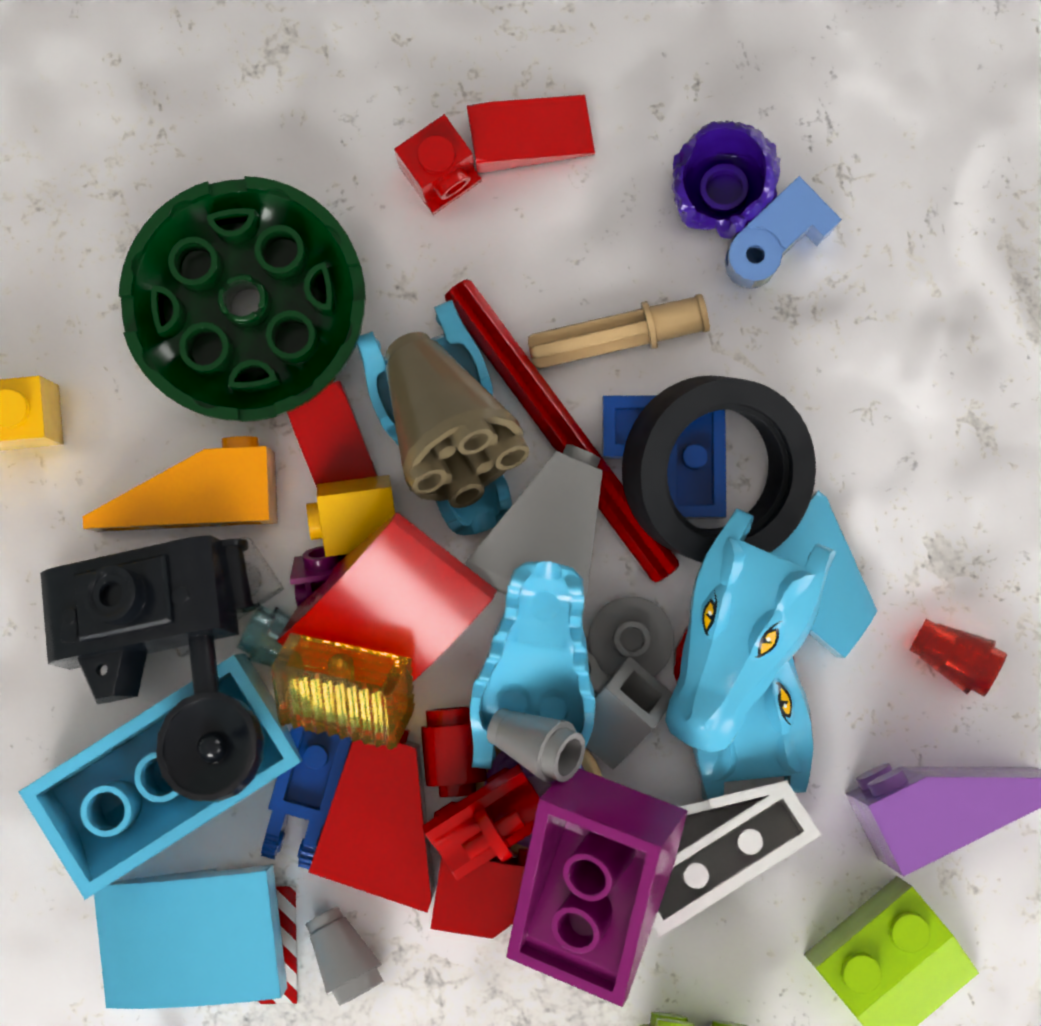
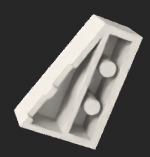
[653,780,822,938]

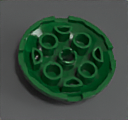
[118,176,366,422]

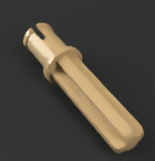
[528,294,710,369]

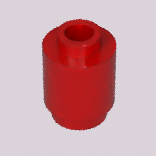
[421,706,487,797]

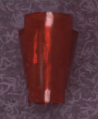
[909,618,1007,697]

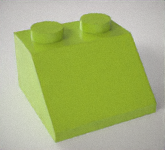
[804,876,979,1026]

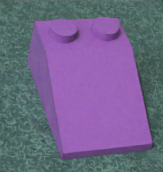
[846,763,1041,876]

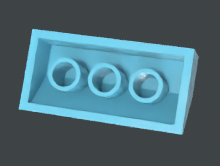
[19,653,302,900]

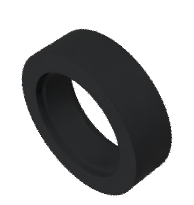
[622,375,816,563]

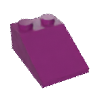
[506,768,688,1007]

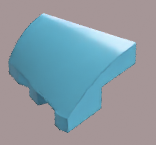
[770,490,877,658]

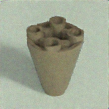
[385,332,529,508]

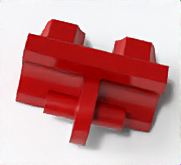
[422,764,540,881]

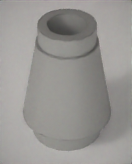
[487,708,585,782]
[305,907,384,1006]

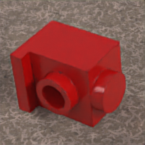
[394,114,482,215]

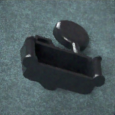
[40,535,265,802]

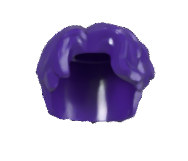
[671,120,781,239]

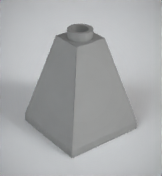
[465,444,603,617]

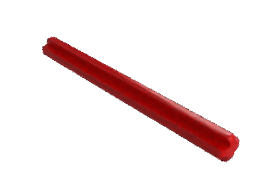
[445,279,679,582]

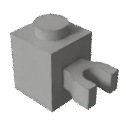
[586,651,672,770]

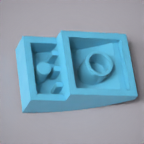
[94,864,287,1009]

